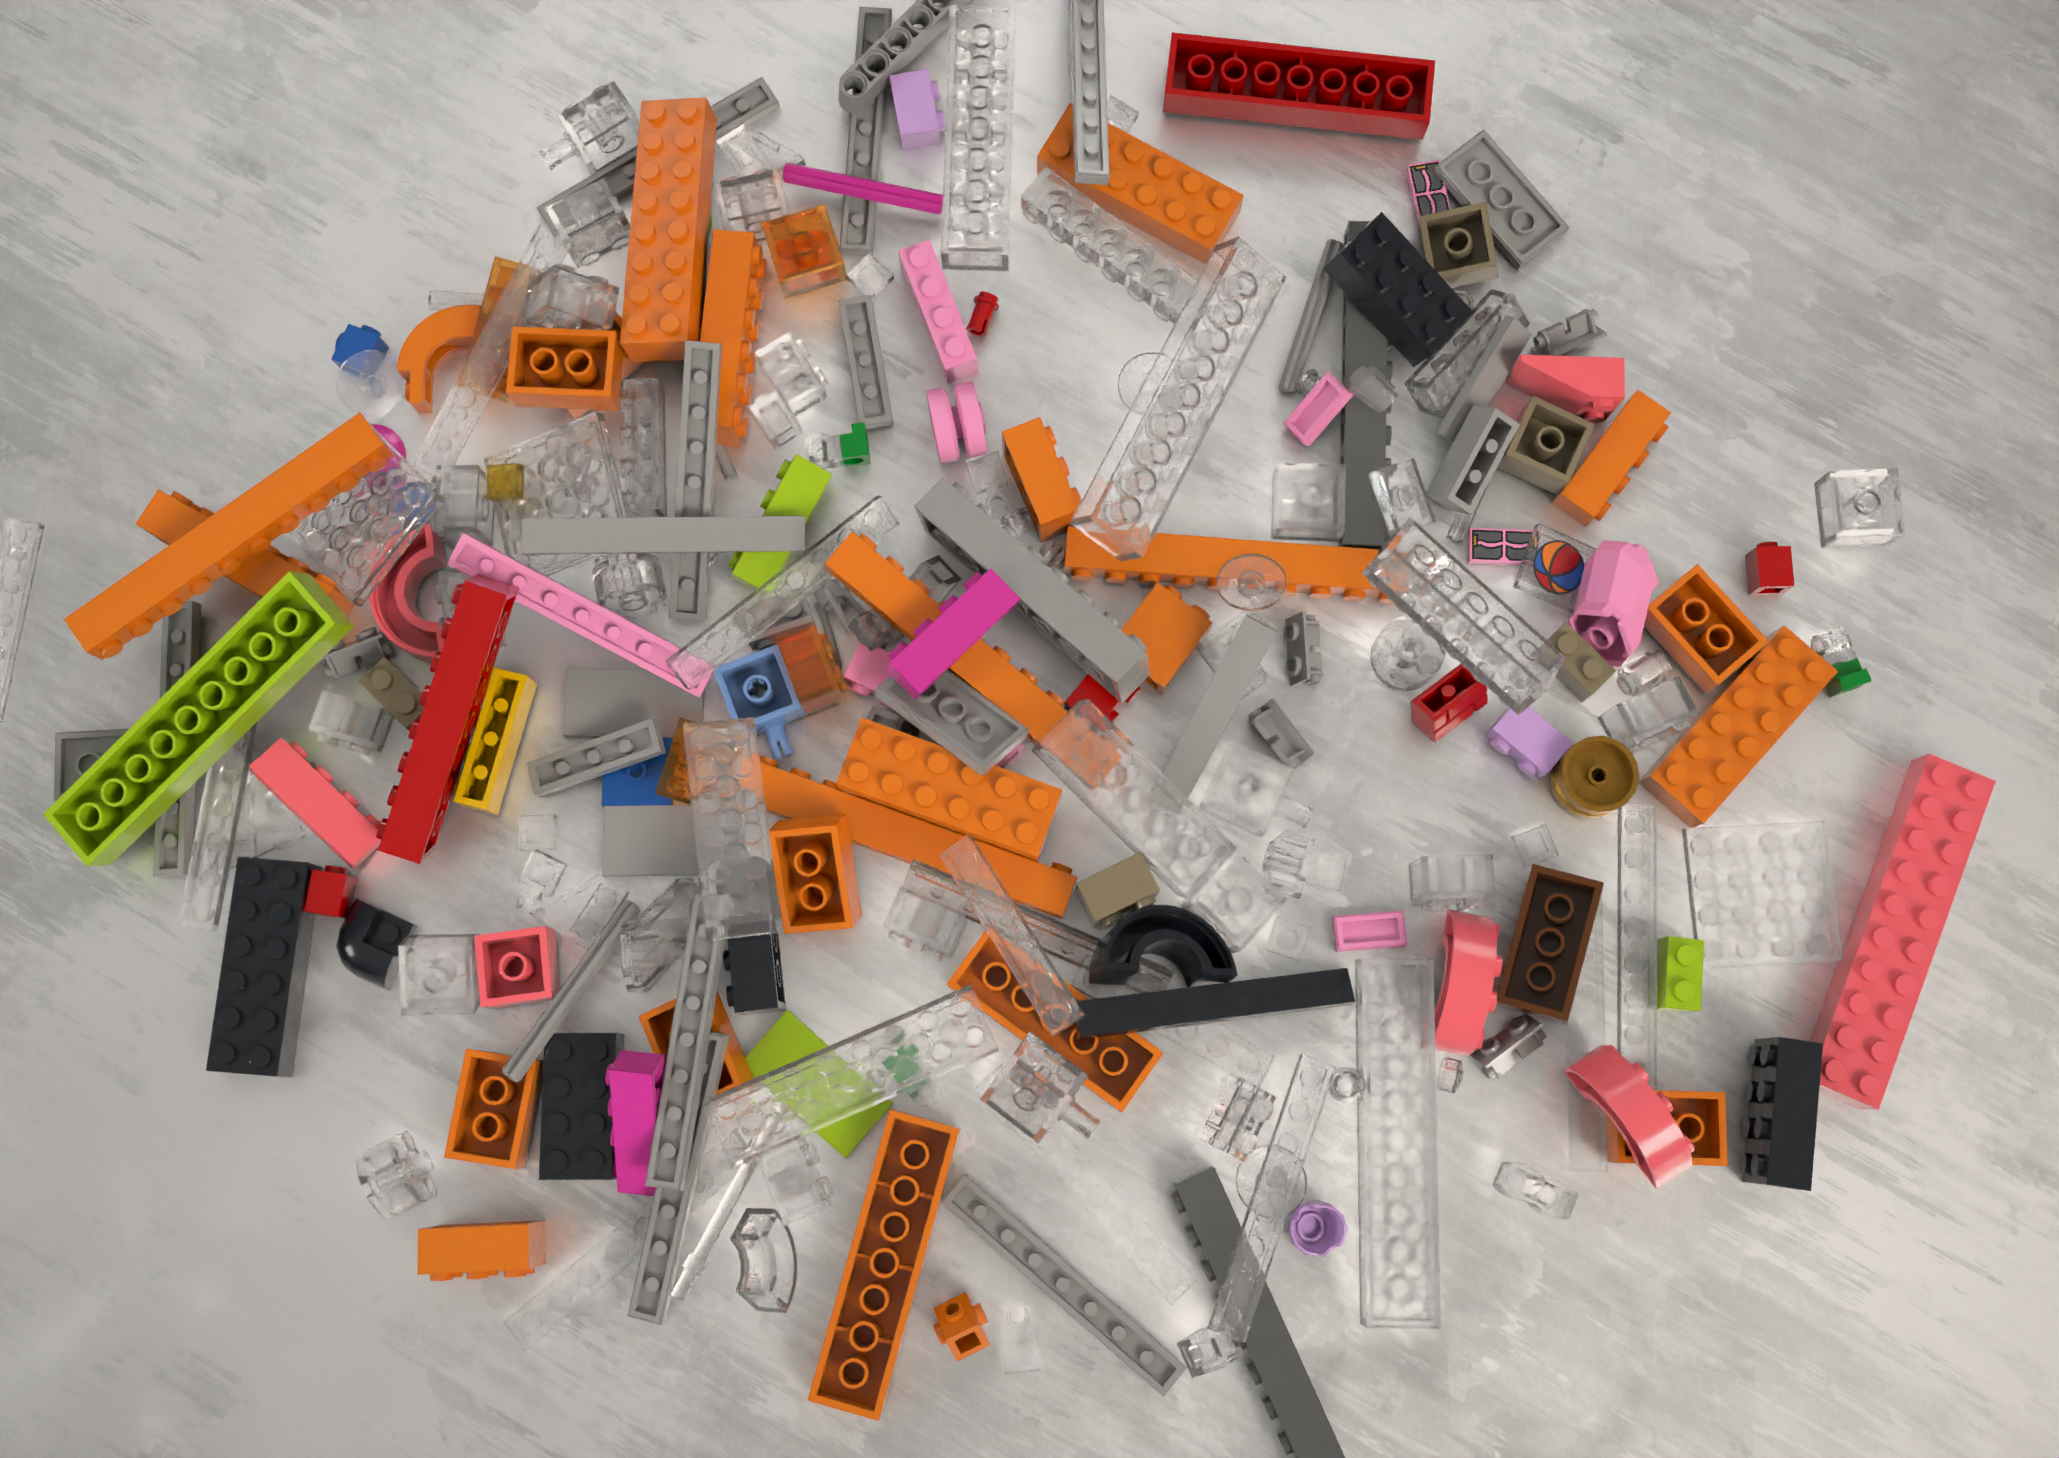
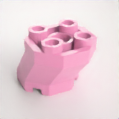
[1567,541,1659,667]

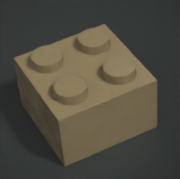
[1419,201,1499,288]
[1497,396,1595,495]
[1075,852,1160,929]

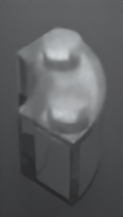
[730,1208,797,1313]

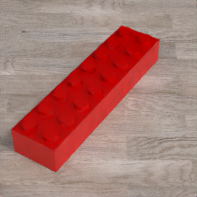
[1162,32,1435,140]
[376,574,519,864]

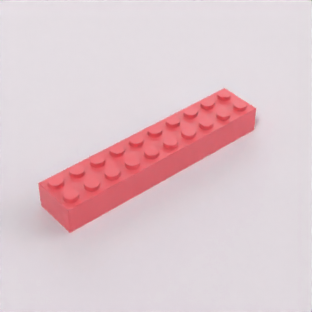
[1810,754,1996,1110]

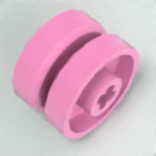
[925,381,987,464]

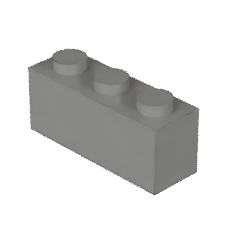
[1425,405,1520,515]

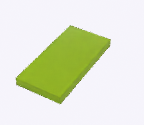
[745,1010,894,1158]

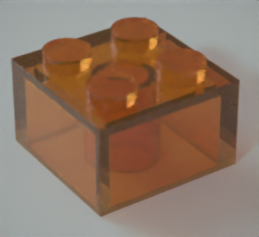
[761,204,848,299]
[776,625,849,717]

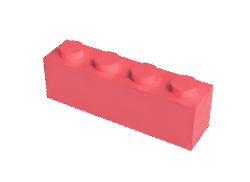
[249,737,381,870]

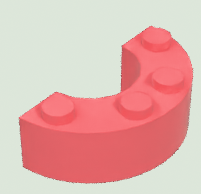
[369,523,446,663]
[1426,909,1502,1056]
[1564,1044,1695,1189]

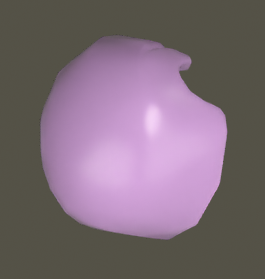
[1288,1200,1348,1257]

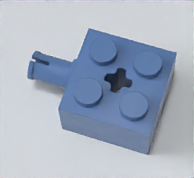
[713,644,806,761]

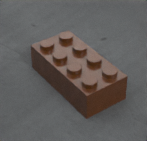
[1496,864,1604,1025]

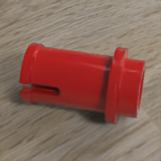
[966,291,999,337]

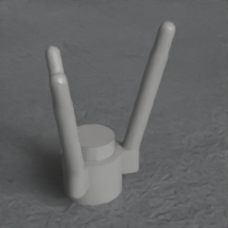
[813,579,878,669]

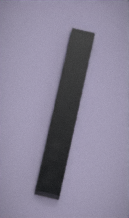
[1072,968,1355,1040]

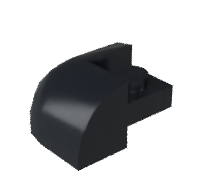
[336,898,418,991]

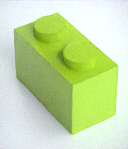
[1652,936,1704,1013]

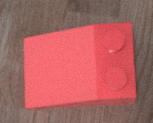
[1506,354,1625,423]

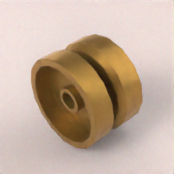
[1550,736,1639,819]

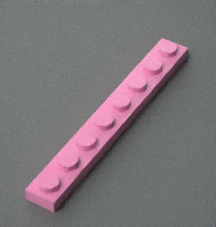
[447,533,716,698]

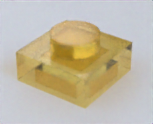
[486,463,524,501]

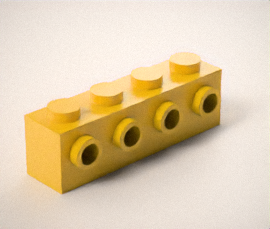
[453,667,537,816]

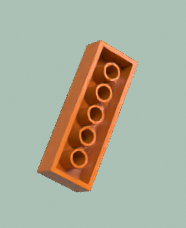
[1037,103,1244,266]
[700,229,767,448]
[136,489,356,617]
[1638,625,1838,829]
[836,717,1062,861]
[946,926,1163,1112]

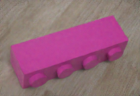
[885,568,1020,700]
[605,1050,665,1197]

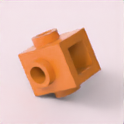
[933,1292,990,1361]

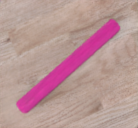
[782,163,945,214]

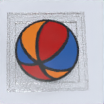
[1513,523,1597,613]

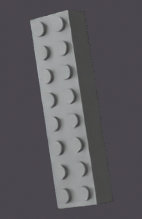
[914,477,1150,703]

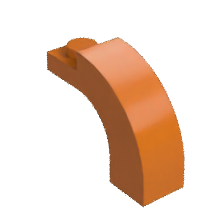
[397,305,488,413]

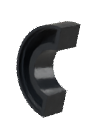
[1089,905,1238,987]

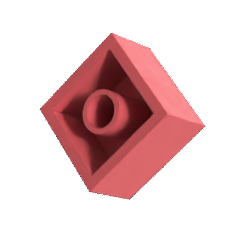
[474,926,561,1009]

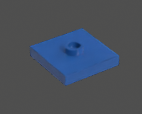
[601,738,675,807]

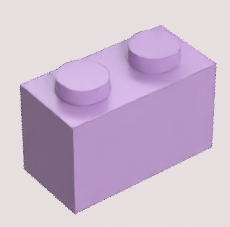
[889,69,946,151]
[1485,698,1573,779]

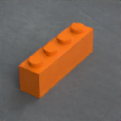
[1552,389,1671,527]

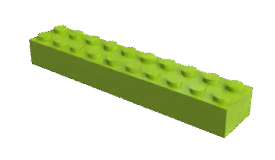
[43,571,355,867]

